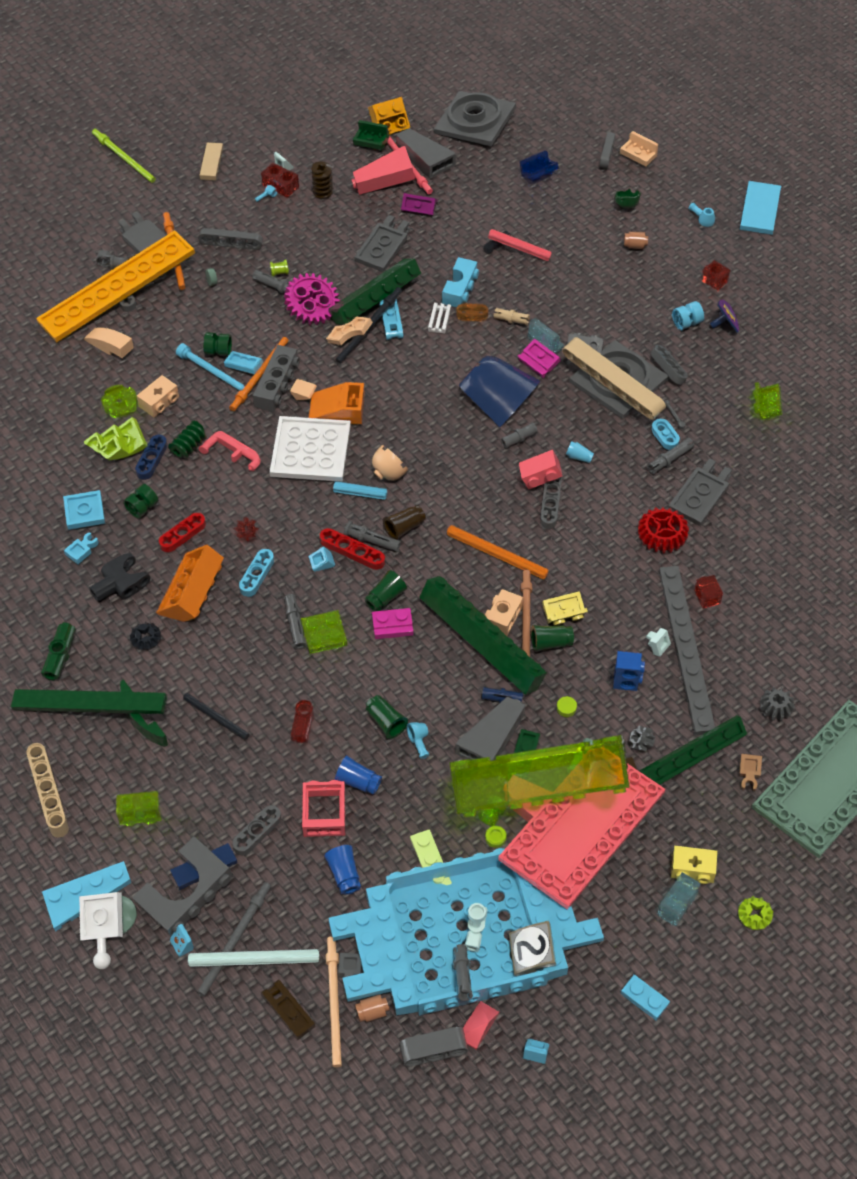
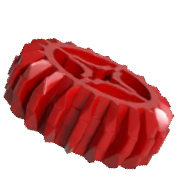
[638,507,689,554]

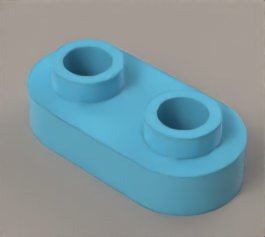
[652,419,680,450]

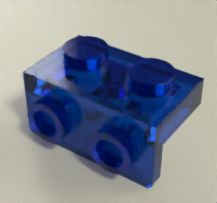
[519,150,559,181]

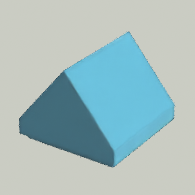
[523,1039,549,1064]

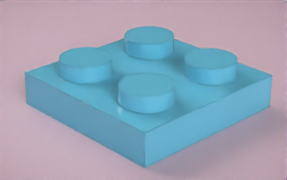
[63,490,105,530]

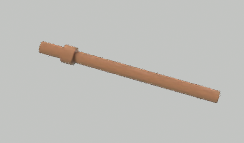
[521,570,532,657]

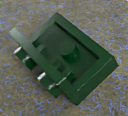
[353,120,390,150]

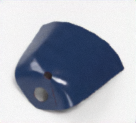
[459,356,540,427]

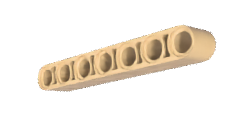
[562,337,666,420]

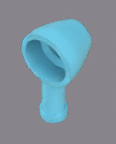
[688,203,715,227]
[407,722,430,759]

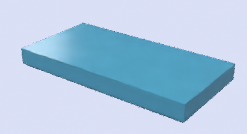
[740,181,781,235]

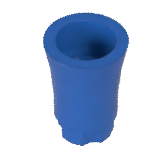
[335,756,382,794]
[324,845,361,895]

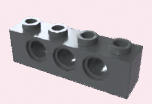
[253,345,300,412]

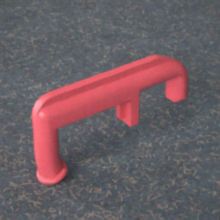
[198,431,261,471]

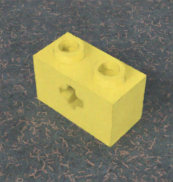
[671,846,717,884]

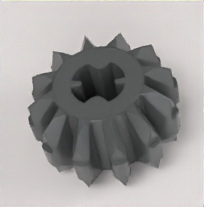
[760,687,795,722]

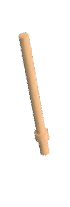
[326,937,342,1067]

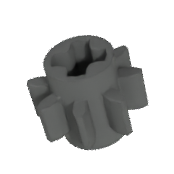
[630,725,655,752]

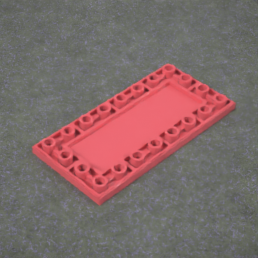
[498,743,666,910]

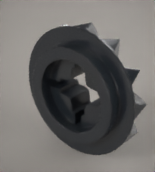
[129,621,161,650]

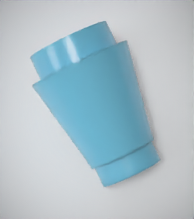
[566,442,594,463]

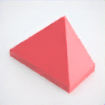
[463,1001,499,1050]

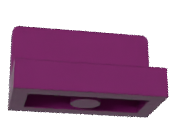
[401,193,438,215]

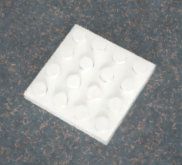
[270,416,351,482]

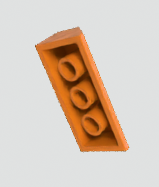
[156,544,224,622]

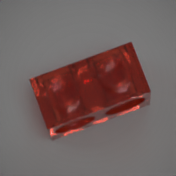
[261,162,299,198]

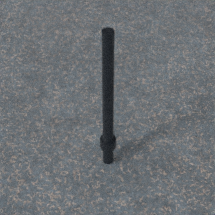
[335,287,402,364]

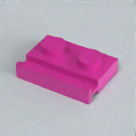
[518,339,561,378]
[372,608,413,639]

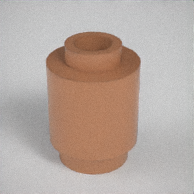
[624,232,648,249]
[355,994,389,1022]

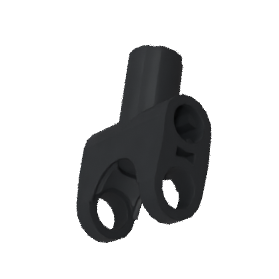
[89,553,151,602]

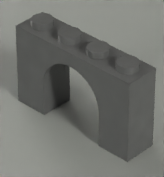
[132,836,233,936]

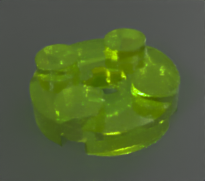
[101,384,138,418]

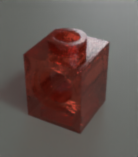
[702,260,730,291]
[694,575,723,609]

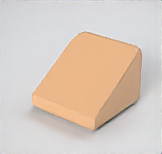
[290,379,317,400]

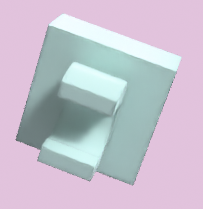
[646,628,671,657]

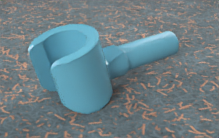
[255,185,277,202]

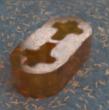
[456,304,489,321]

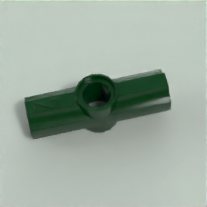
[41,622,76,681]

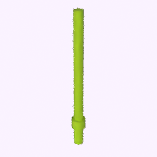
[92,129,156,183]

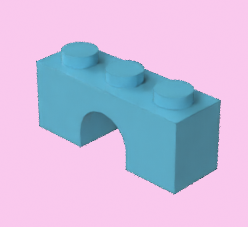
[442,257,479,309]

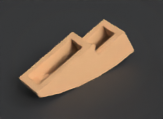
[84,328,134,358]

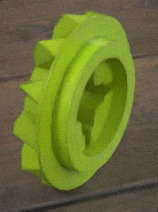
[738,896,773,930]

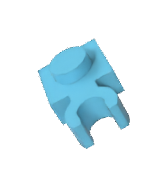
[64,532,99,564]

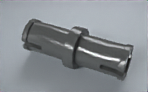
[501,422,538,448]

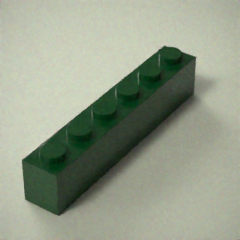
[328,258,421,324]

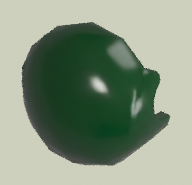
[614,188,641,209]

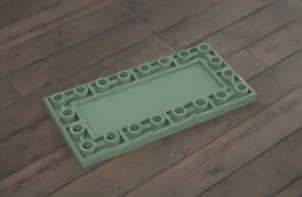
[751,700,857,858]

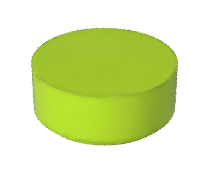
[557,696,577,717]
[485,826,507,848]

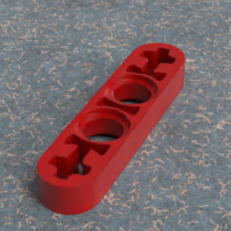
[320,528,385,570]

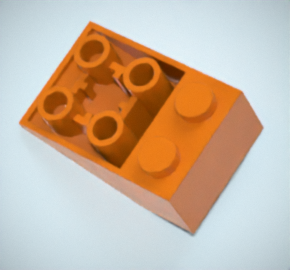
[309,382,365,424]

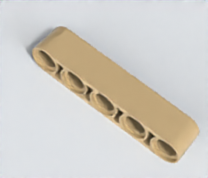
[27,743,69,838]

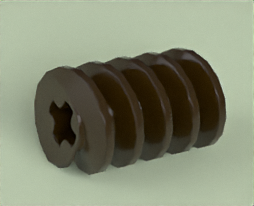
[311,161,333,199]

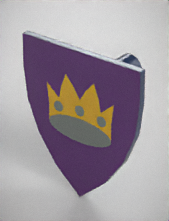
[710,300,739,333]

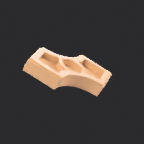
[326,316,373,345]

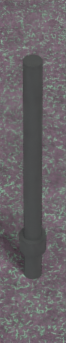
[197,882,271,996]

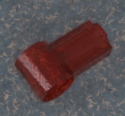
[290,700,314,743]

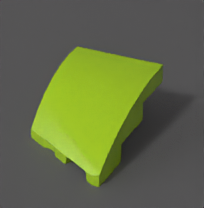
[84,417,148,460]

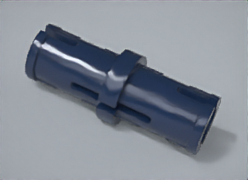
[482,687,523,703]

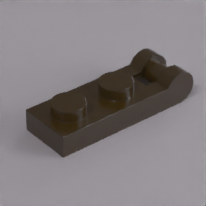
[261,979,316,1040]

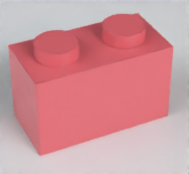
[519,450,563,489]

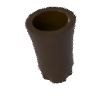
[383,505,426,540]

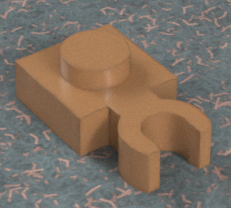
[739,754,762,791]

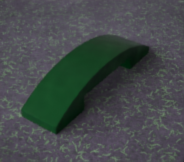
[120,679,168,747]

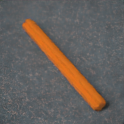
[447,525,548,579]

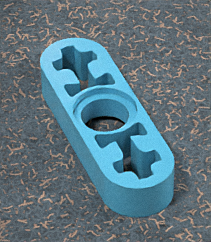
[239,549,274,597]

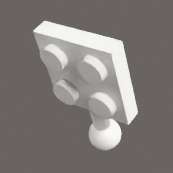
[79,892,123,970]

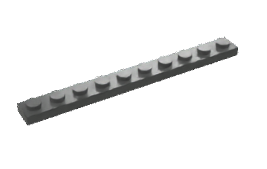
[659,566,715,736]

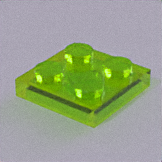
[300,610,347,654]

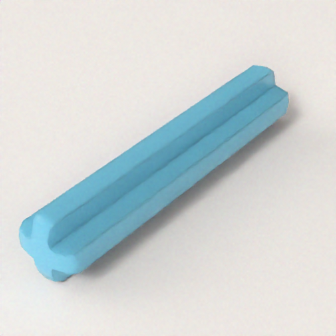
[333,481,387,500]

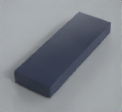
[170,843,238,890]

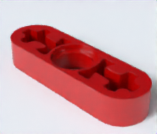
[159,513,206,552]

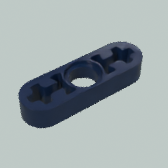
[135,435,167,480]

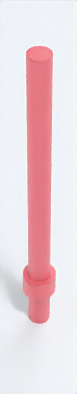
[387,136,433,195]

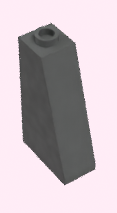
[396,128,456,178]
[456,697,525,771]

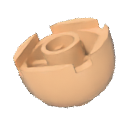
[372,445,408,481]

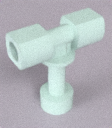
[465,903,488,952]

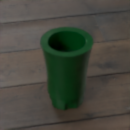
[364,570,407,612]
[531,625,574,652]
[366,695,408,739]

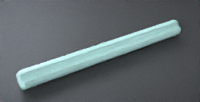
[188,949,319,967]

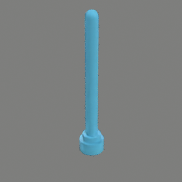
[176,343,245,391]

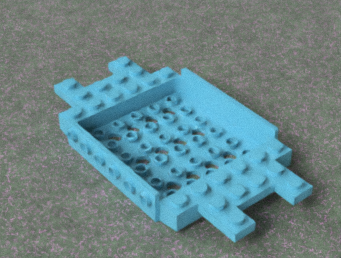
[328,848,604,1016]

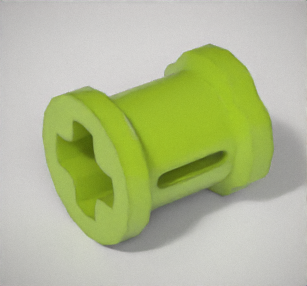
[270,260,289,277]

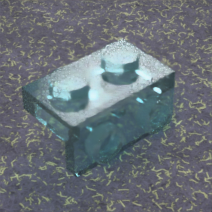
[528,318,564,353]

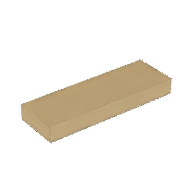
[200,143,223,180]

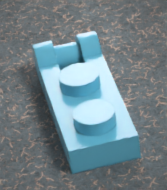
[380,299,403,340]

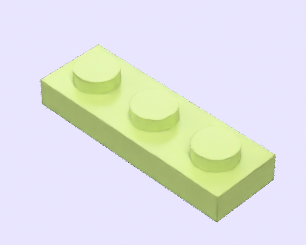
[410,829,452,885]

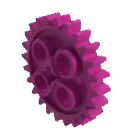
[284,273,340,325]

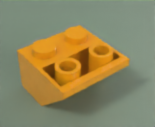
[368,97,410,134]

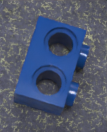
[613,651,645,691]

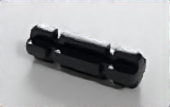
[483,231,511,253]

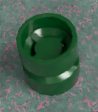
[203,332,232,357]
[123,484,159,519]

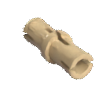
[494,308,530,325]

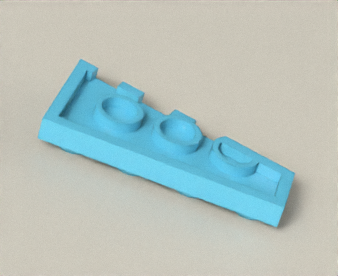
[42,861,131,932]

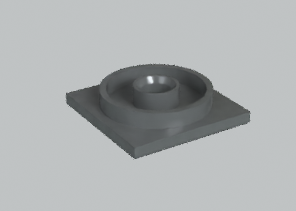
[434,91,516,146]
[569,340,669,419]

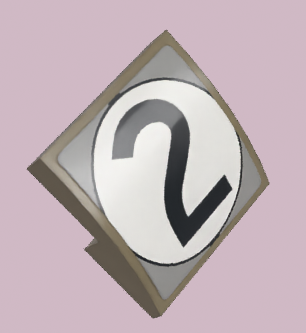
[509,921,557,976]

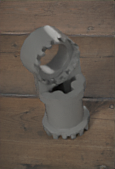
[96,250,130,270]

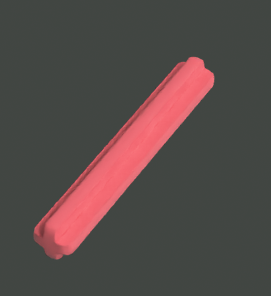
[488,229,552,261]

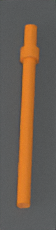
[163,212,186,290]
[229,337,289,411]

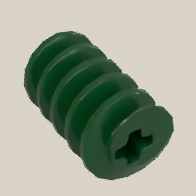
[168,420,207,459]

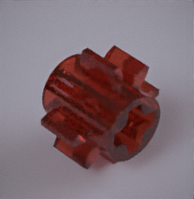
[234,517,259,541]

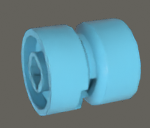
[672,301,705,330]

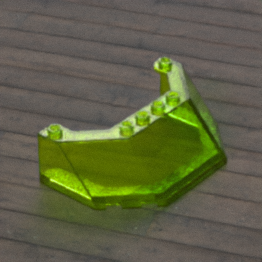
[449,735,630,817]

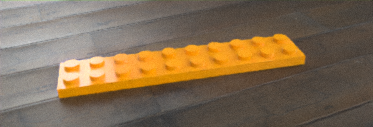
[36,230,195,343]

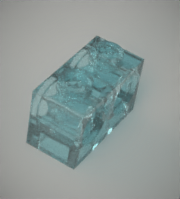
[657,872,701,927]

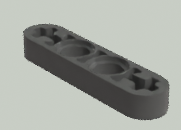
[198,228,263,250]
[540,477,562,529]

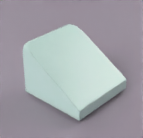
[274,152,294,173]

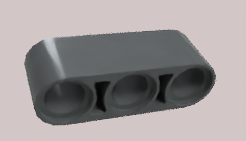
[400,1027,468,1066]

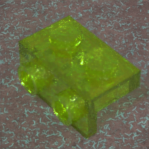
[753,382,782,420]
[116,791,162,826]

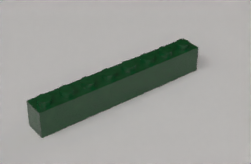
[419,576,547,695]

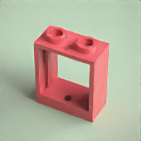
[302,780,345,837]

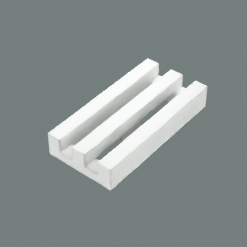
[428,303,451,334]

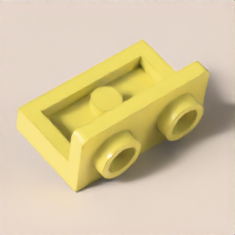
[542,591,588,626]

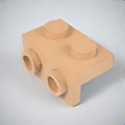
[620,131,658,166]

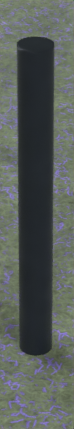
[183,693,250,740]

